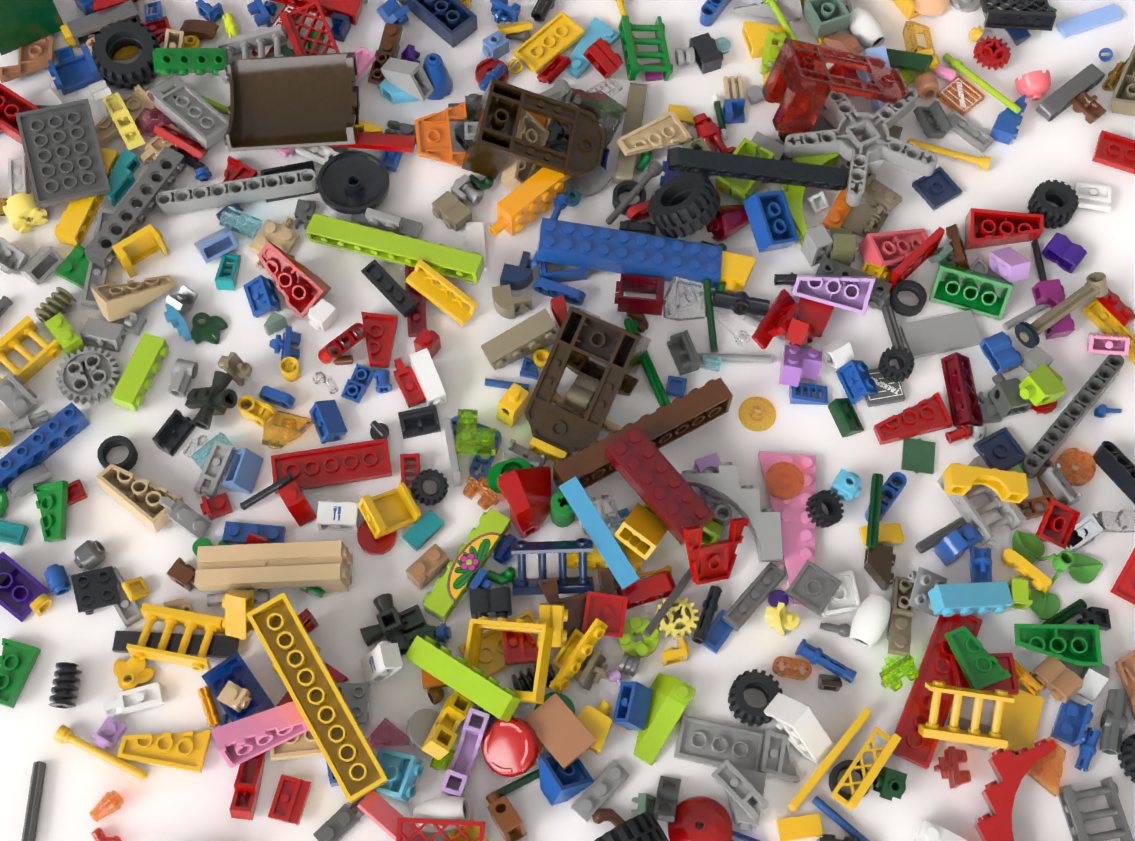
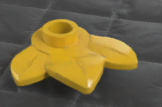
[113,657,155,691]

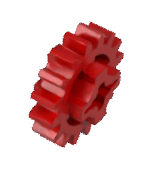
[973,36,1011,70]

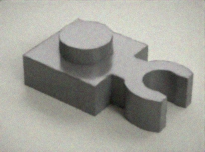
[294,199,316,230]
[977,390,1002,424]

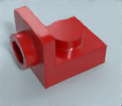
[200,492,233,520]

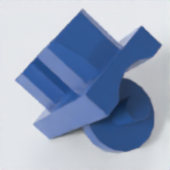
[247,0,277,27]
[490,0,521,24]
[269,326,301,361]
[969,547,992,583]

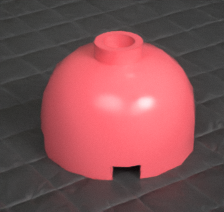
[1014,70,1051,101]

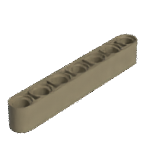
[614,83,647,184]

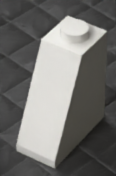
[409,348,447,408]

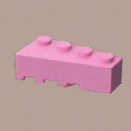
[210,701,309,768]

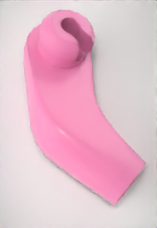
[933,62,957,82]

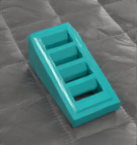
[215,254,241,290]

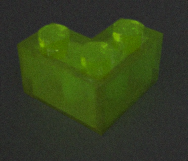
[455,409,497,455]

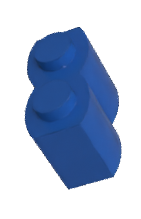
[980,331,1022,374]

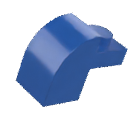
[376,0,410,26]
[934,522,983,567]

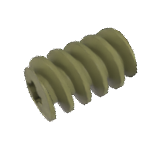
[34,287,77,326]

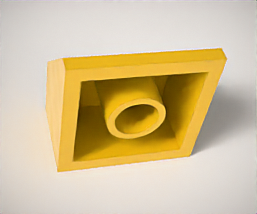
[222,590,254,639]

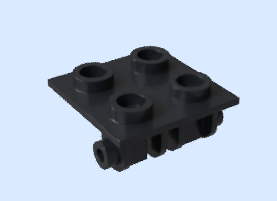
[71,566,120,615]

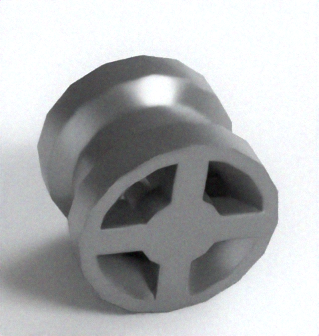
[618,652,641,677]

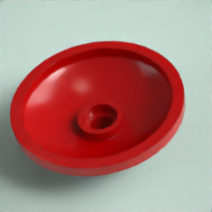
[668,796,733,841]

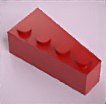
[965,208,1044,250]

